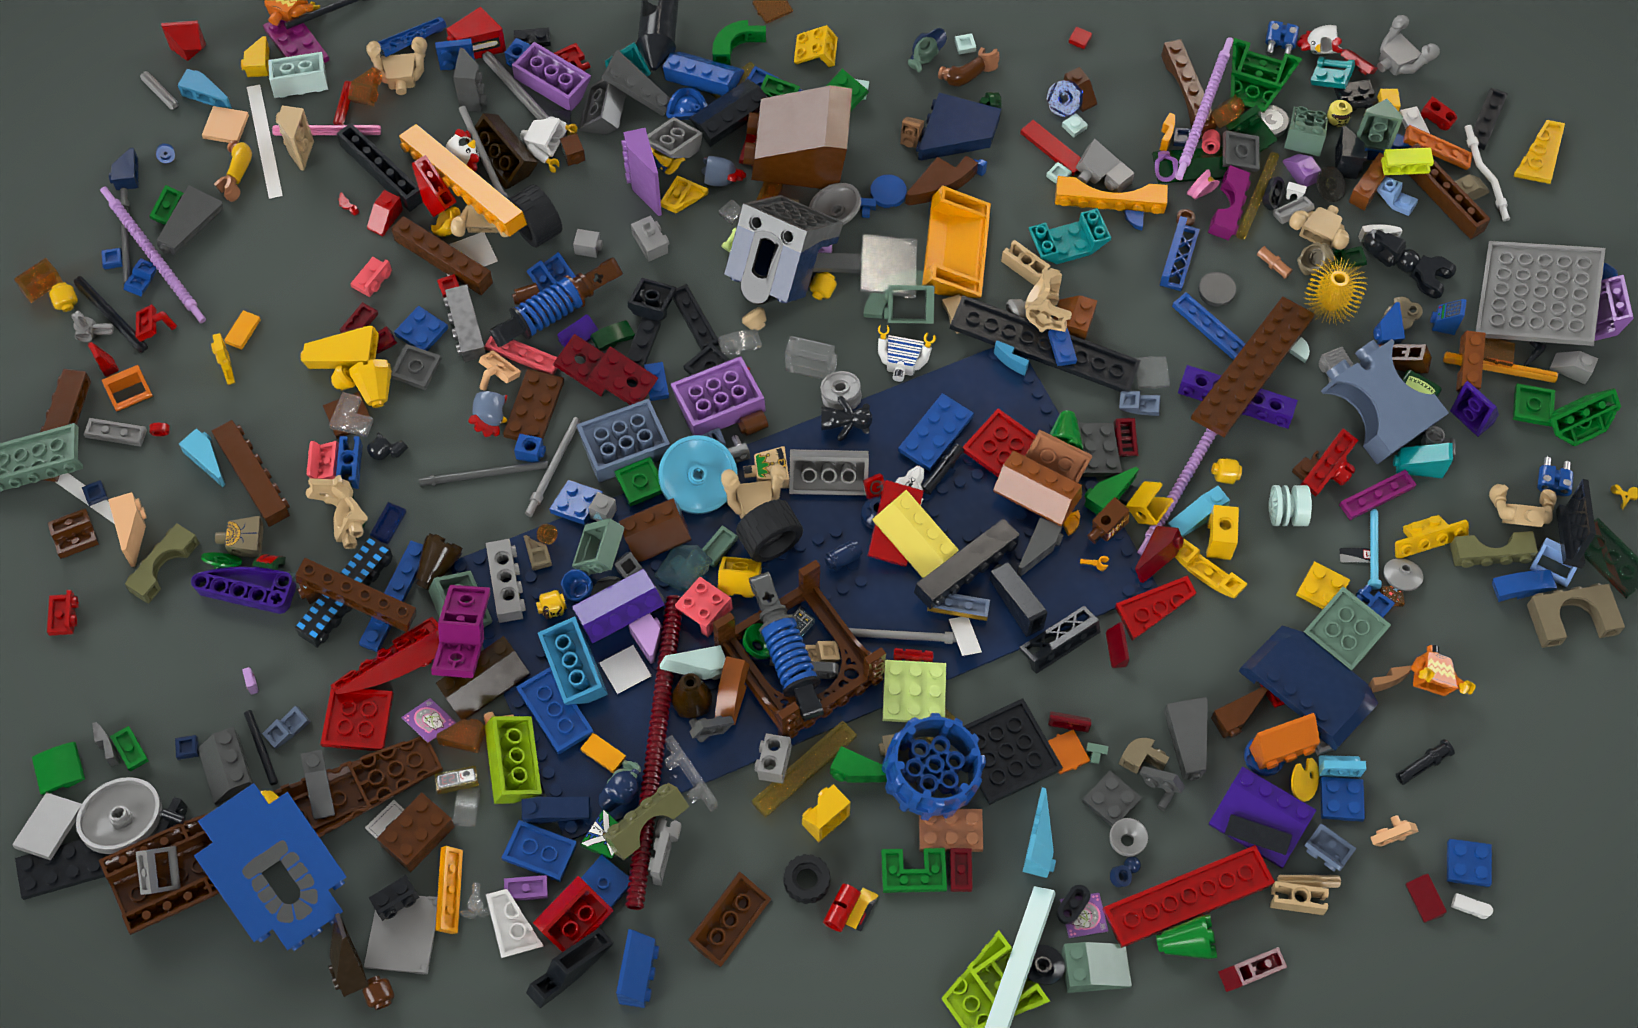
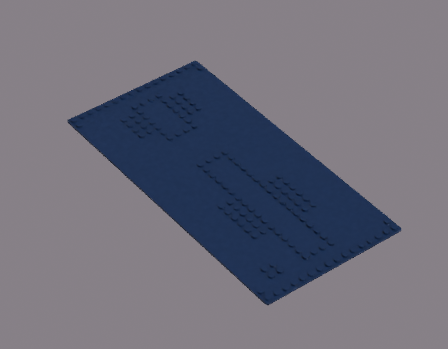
[450,347,1158,840]

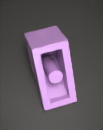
[629,613,662,664]

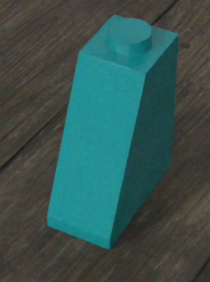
[1393,443,1453,478]

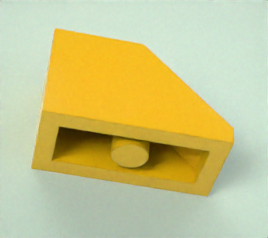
[241,36,269,77]

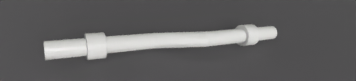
[1464,125,1510,222]

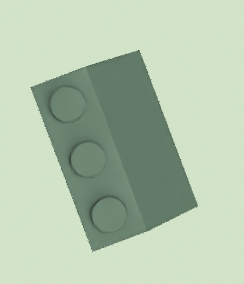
[428,571,492,627]

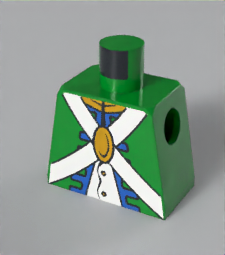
[581,810,630,860]

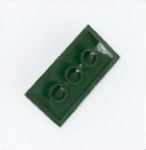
[1152,147,1228,184]

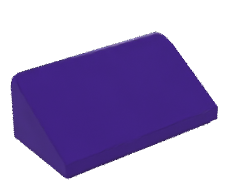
[557,314,598,347]

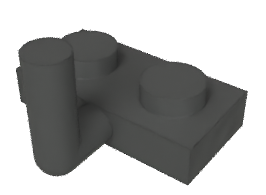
[689,716,735,742]
[1140,766,1185,811]

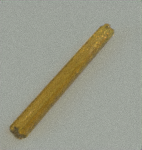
[1236,152,1279,240]

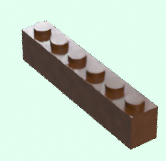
[1408,143,1490,240]
[391,216,493,296]
[40,369,91,482]
[211,420,290,527]

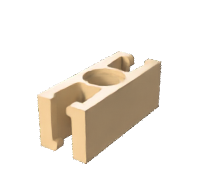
[1001,240,1051,286]
[1270,881,1329,915]

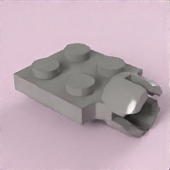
[648,818,682,886]

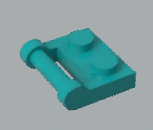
[1310,57,1355,89]

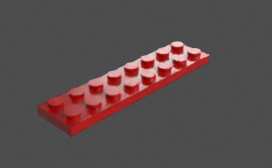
[1102,845,1275,948]

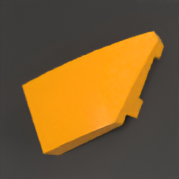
[1159,113,1175,151]

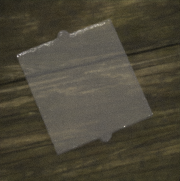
[1135,355,1170,389]

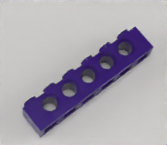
[1178,365,1298,429]

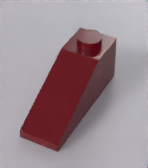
[1135,526,1184,583]
[1218,947,1287,992]

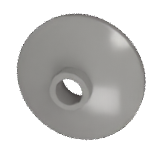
[1383,558,1423,591]

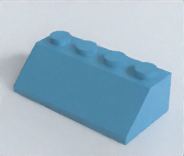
[538,616,608,705]

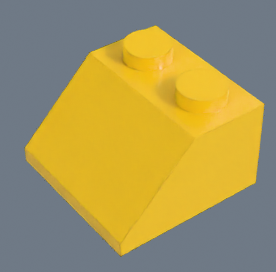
[718,556,762,598]

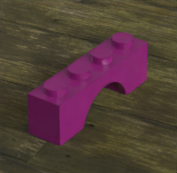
[1208,165,1251,240]

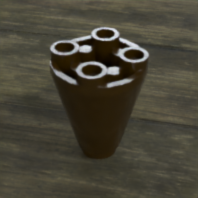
[415,533,463,590]
[671,673,712,718]

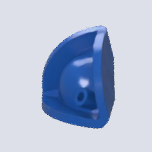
[666,87,707,120]

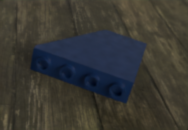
[916,93,1001,161]

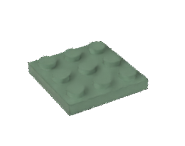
[1304,587,1391,671]

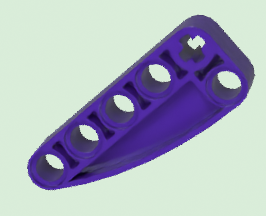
[191,567,296,614]

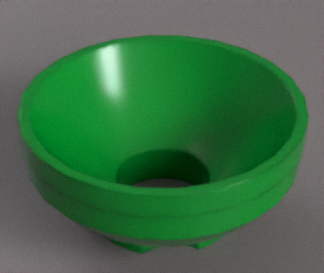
[743,623,770,659]

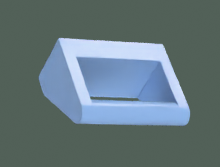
[1530,537,1577,588]

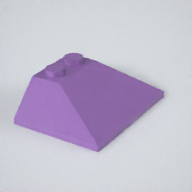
[1595,275,1634,341]

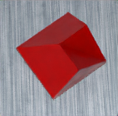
[161,20,206,61]

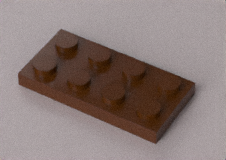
[503,369,564,441]

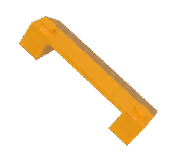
[922,185,991,298]

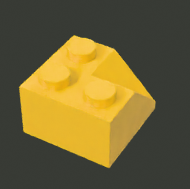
[802,784,851,842]

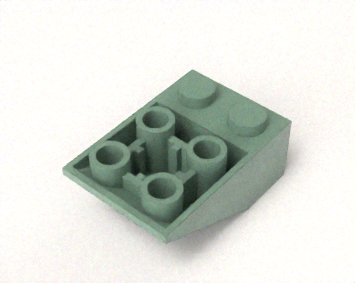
[1284,106,1328,157]

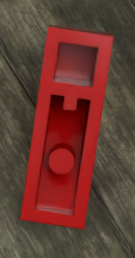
[412,155,457,217]

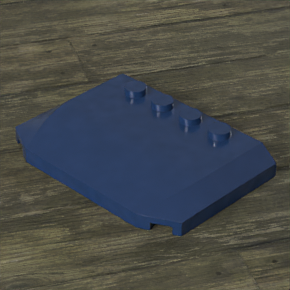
[1239,625,1379,751]

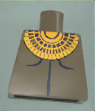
[215,516,264,558]

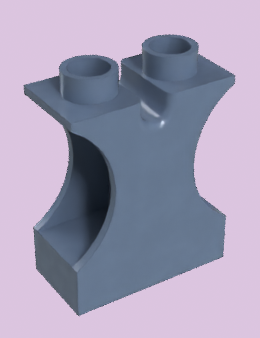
[1321,339,1449,464]

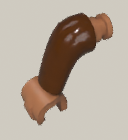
[938,47,1000,87]

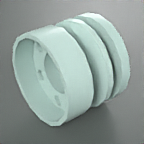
[1269,485,1312,526]

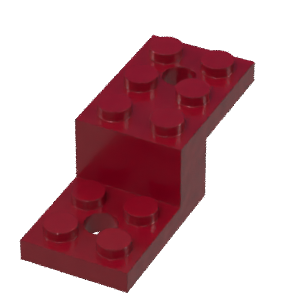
[553,334,658,405]

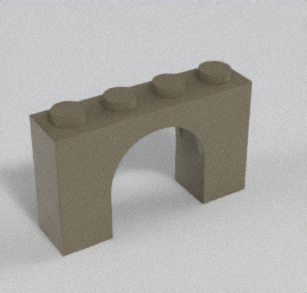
[1527,583,1625,648]

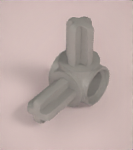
[72,311,114,342]

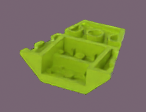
[941,930,1051,1028]

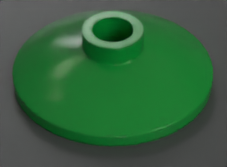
[201,552,242,569]

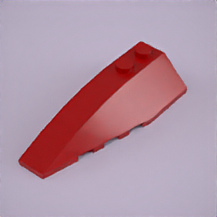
[330,617,439,694]

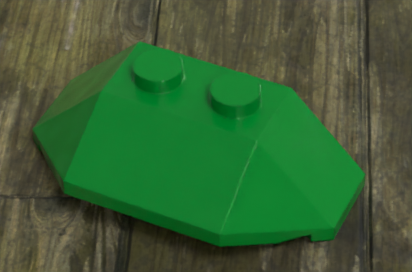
[1550,388,1621,446]

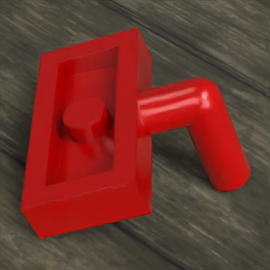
[136,305,177,342]

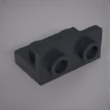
[369,875,420,921]

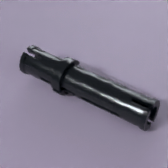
[922,443,964,495]

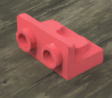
[350,257,392,297]

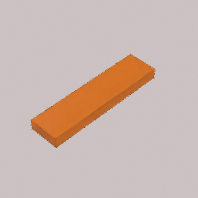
[1403,125,1473,170]

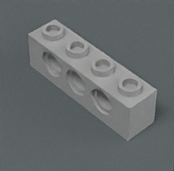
[486,539,526,623]

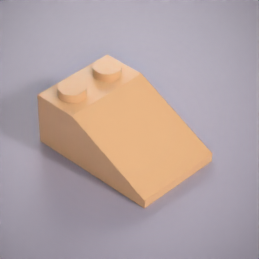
[108,492,147,567]

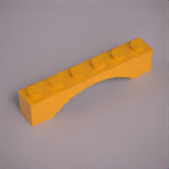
[1055,176,1168,214]

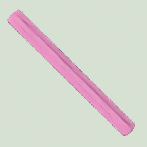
[272,125,381,136]

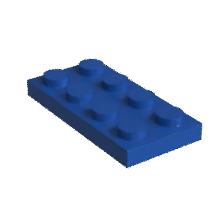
[898,393,974,472]
[516,667,594,755]

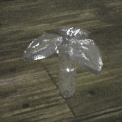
[459,883,490,919]

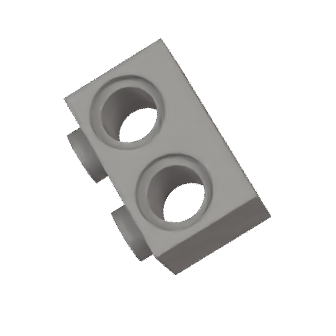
[755,733,792,783]

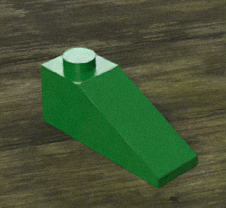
[1084,467,1139,515]
[830,746,887,783]

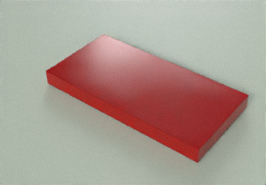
[867,480,924,567]

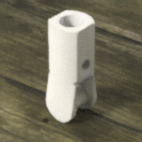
[1451,893,1493,919]

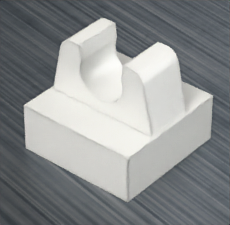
[1286,182,1307,200]

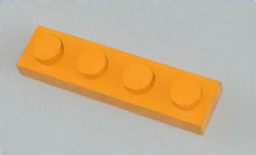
[435,846,463,935]

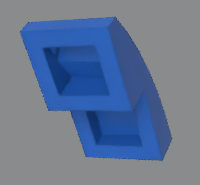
[123,258,157,296]

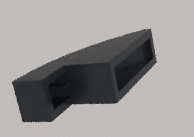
[526,927,613,1008]

